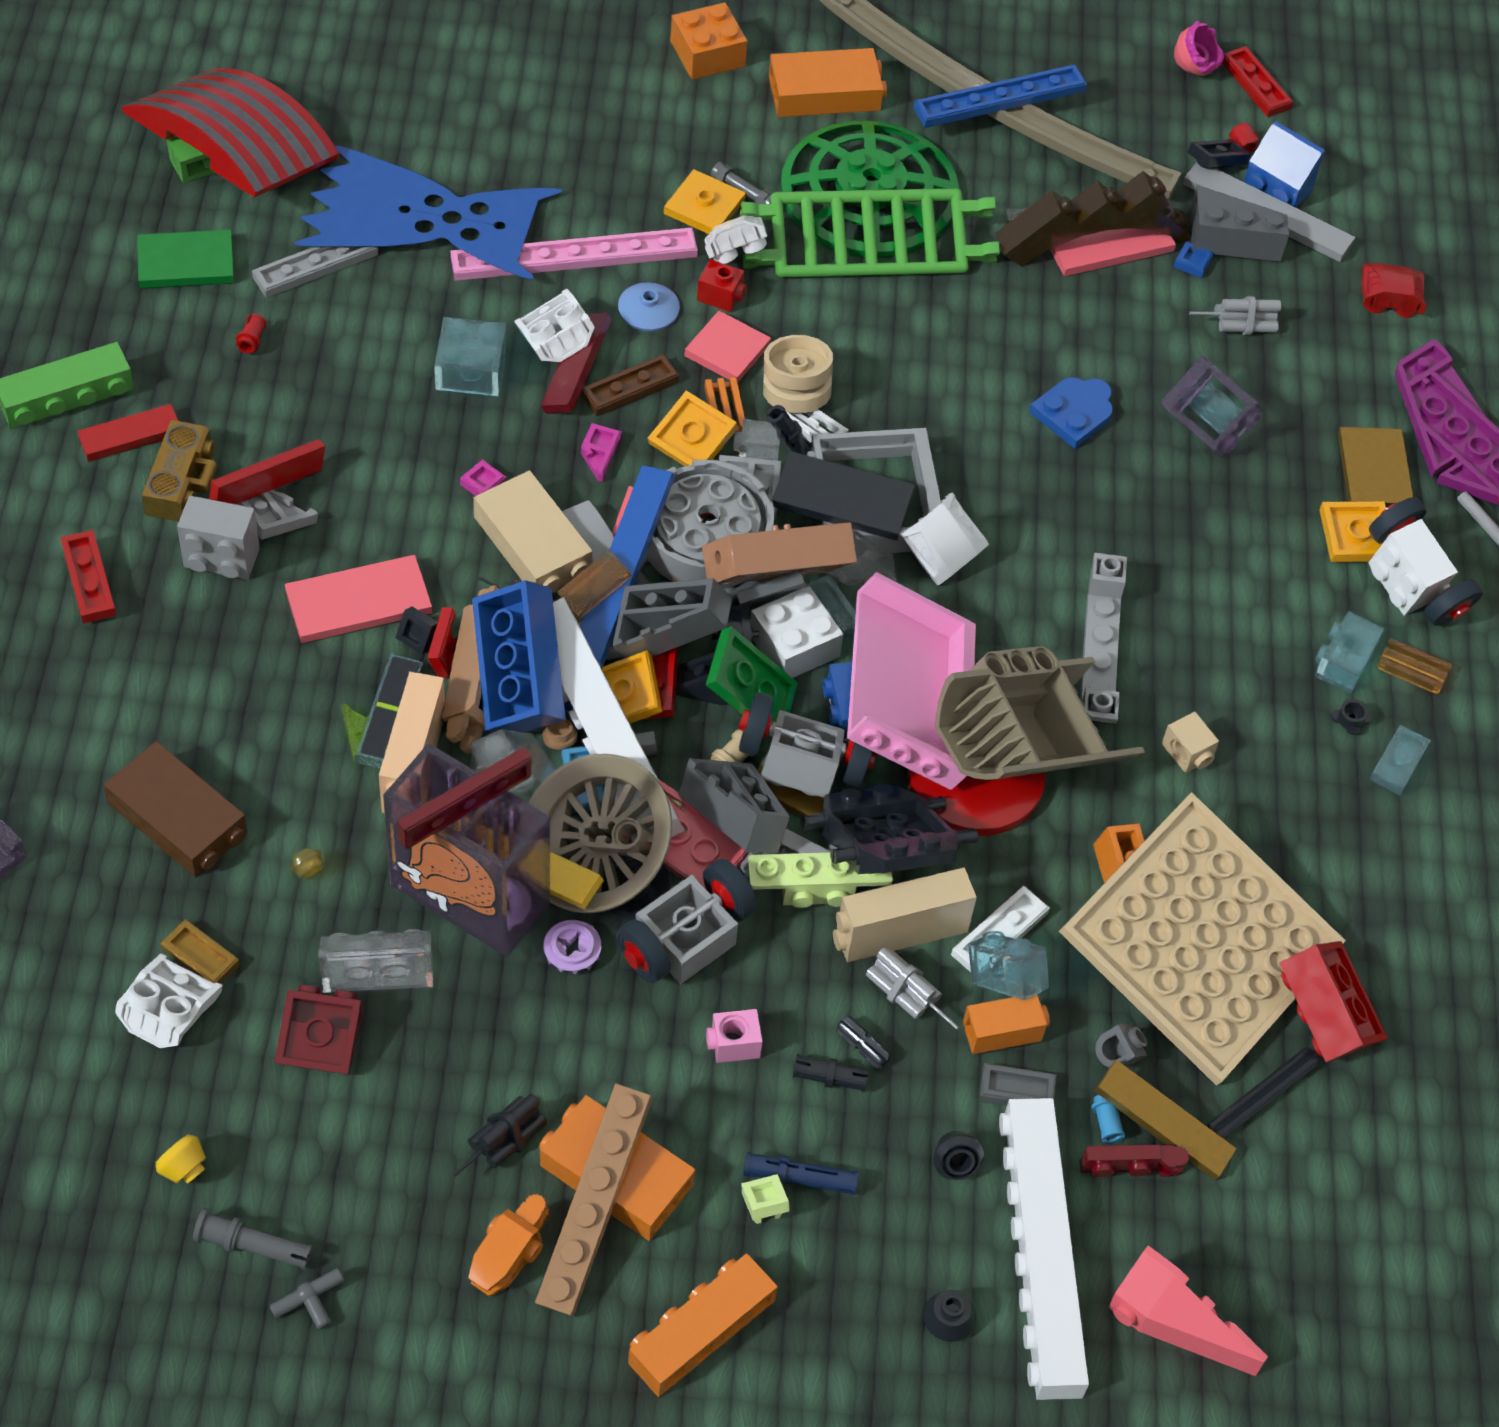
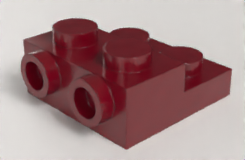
[274,985,365,1075]

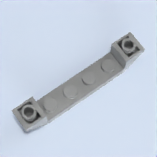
[1080,553,1127,724]

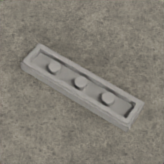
[252,246,378,298]

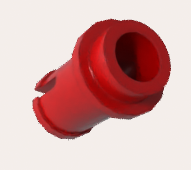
[235,313,267,354]

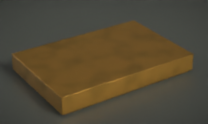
[1338,427,1413,508]

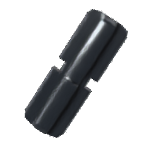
[836,1016,892,1069]

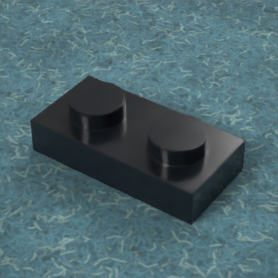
[1187,139,1251,169]

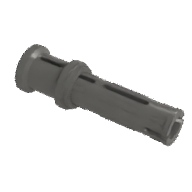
[193,1208,313,1270]

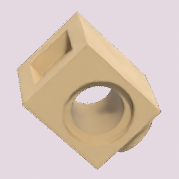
[1162,712,1219,774]

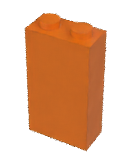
[768,48,887,117]
[539,1095,696,1241]

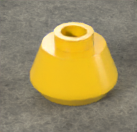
[156,1134,206,1184]

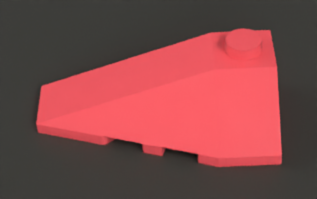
[1109,1245,1268,1376]

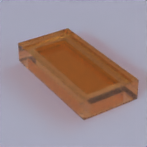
[557,550,632,619]

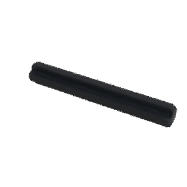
[1207,1047,1319,1139]

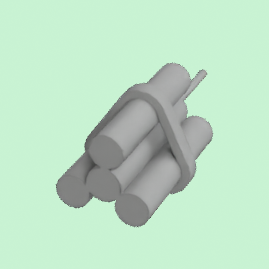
[1189,296,1281,335]
[866,947,959,1029]

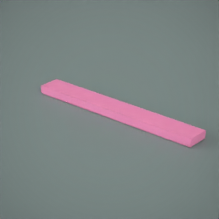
[450,228,698,281]

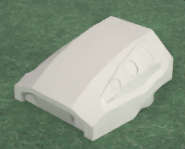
[704,215,768,264]
[514,289,595,362]
[900,493,989,585]
[115,954,223,1048]

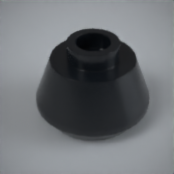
[933,1131,984,1180]
[924,1290,976,1342]

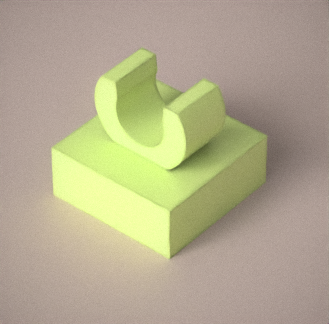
[741,1174,789,1224]

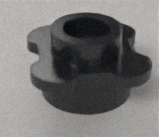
[1331,699,1372,735]

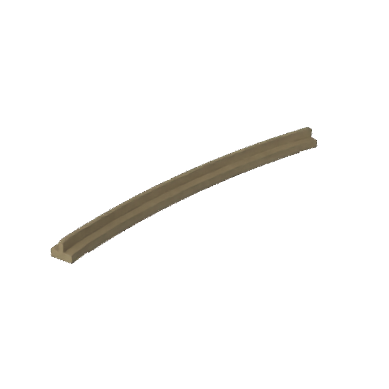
[819,0,1181,200]

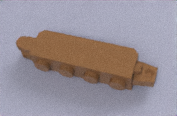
[442,585,499,754]

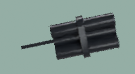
[453,1093,547,1176]

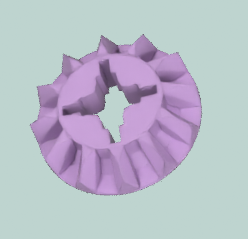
[544,920,601,974]

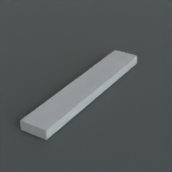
[1183,162,1355,262]

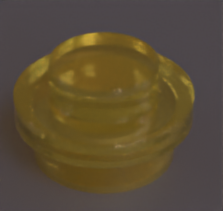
[289,848,325,879]

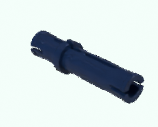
[743,1152,858,1195]

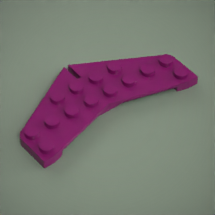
[1395,339,1499,505]

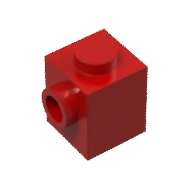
[697,259,747,312]

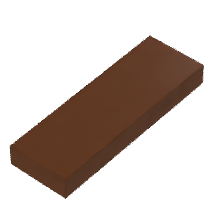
[581,354,679,417]

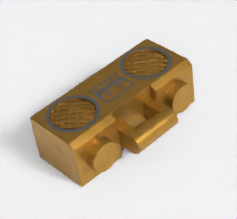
[142,420,218,522]

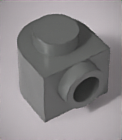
[1095,1023,1147,1067]

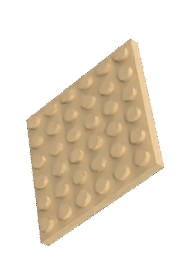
[1058,792,1346,1086]

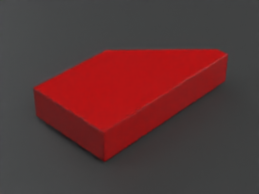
[427,607,458,678]

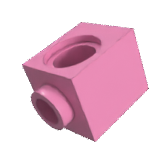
[706,1009,762,1063]

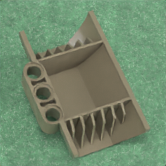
[935,646,1145,780]

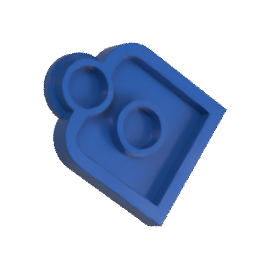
[1029,377,1113,449]

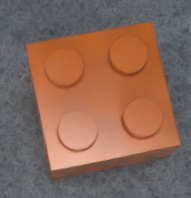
[670,2,747,80]

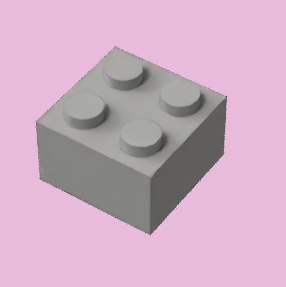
[177,495,260,580]

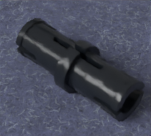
[766,405,812,455]
[792,1054,869,1092]

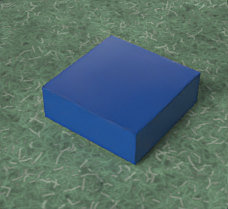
[1174,242,1214,278]

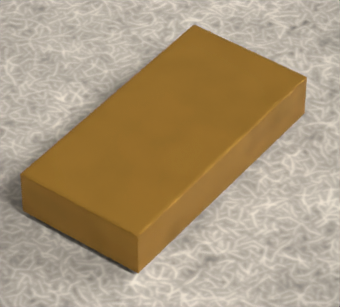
[160,919,240,984]

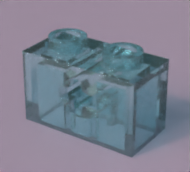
[1315,611,1385,693]
[968,931,1049,1000]

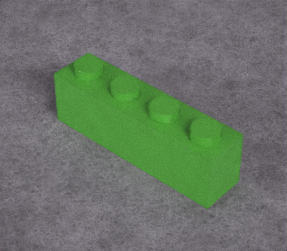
[0,342,134,429]

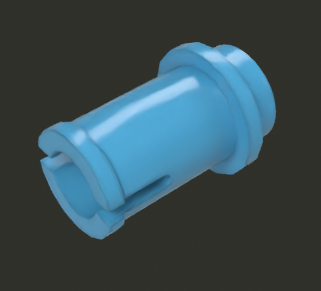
[1091,1095,1125,1143]

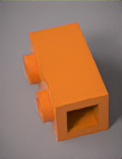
[962,993,1050,1055]

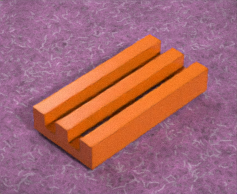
[704,377,746,434]

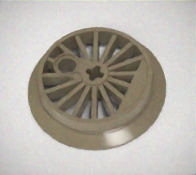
[519,753,672,913]

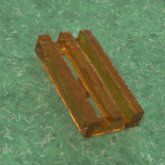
[1376,638,1452,694]

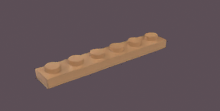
[535,1084,653,1317]

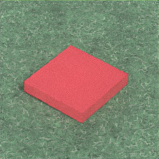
[685,311,771,383]

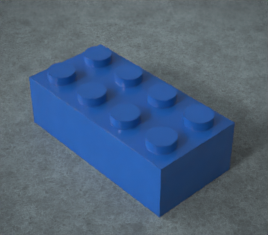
[472,580,566,736]

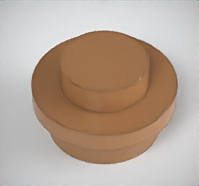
[543,719,577,750]

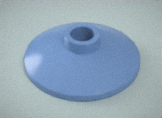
[618,282,680,332]

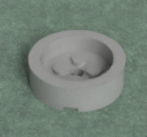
[646,460,774,589]

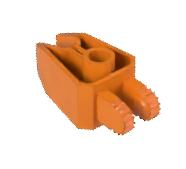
[468,1193,549,1297]

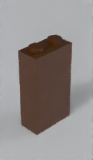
[103,741,248,878]

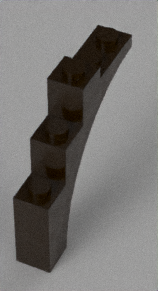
[996,171,1192,267]

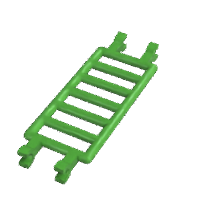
[740,188,1000,277]

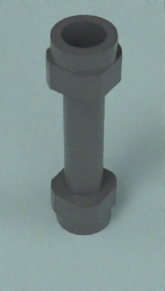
[711,162,773,204]

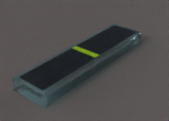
[354,653,423,769]

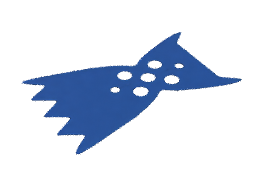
[293,146,563,279]

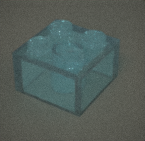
[434,317,507,396]

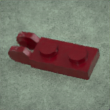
[1079,1145,1190,1177]

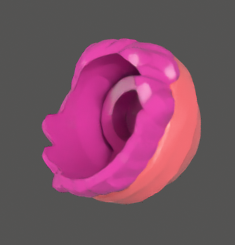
[1174,21,1224,76]

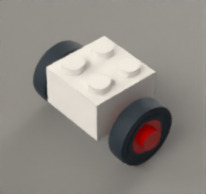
[1368,497,1483,626]

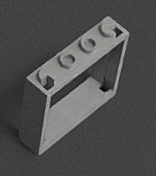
[807,428,941,555]

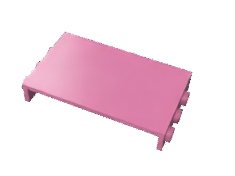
[847,572,976,790]

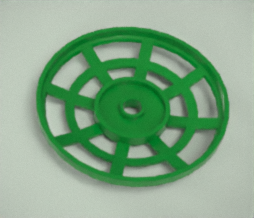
[781,120,959,258]

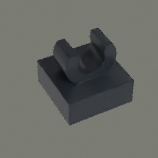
[395,606,438,654]

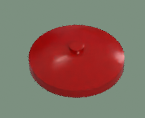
[907,769,1045,836]

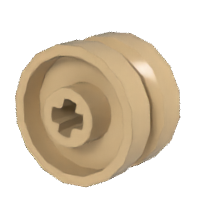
[763,335,833,413]

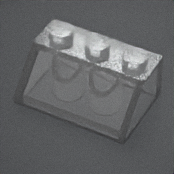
[319,929,433,993]

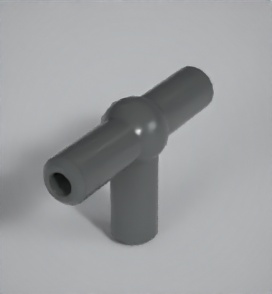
[269,1268,345,1330]

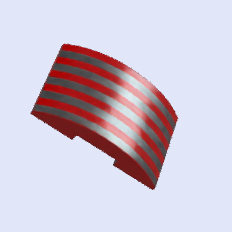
[122,68,339,198]

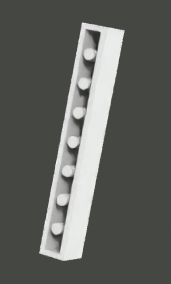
[553,597,685,841]
[999,1098,1089,1400]

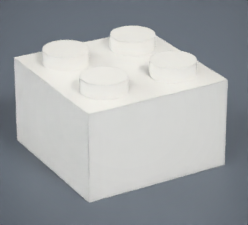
[750,586,843,678]

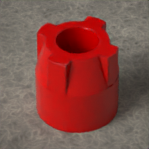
[1229,122,1260,153]

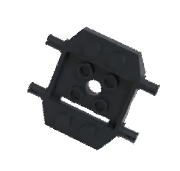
[800,784,978,875]

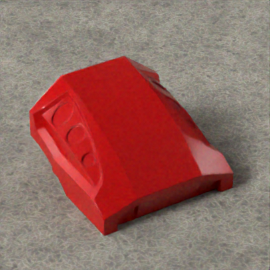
[1361,263,1427,318]

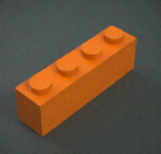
[628,1253,778,1398]

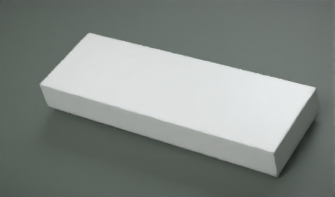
[951,886,1050,978]

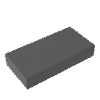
[979,1063,1057,1106]

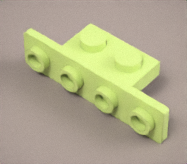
[748,853,892,908]

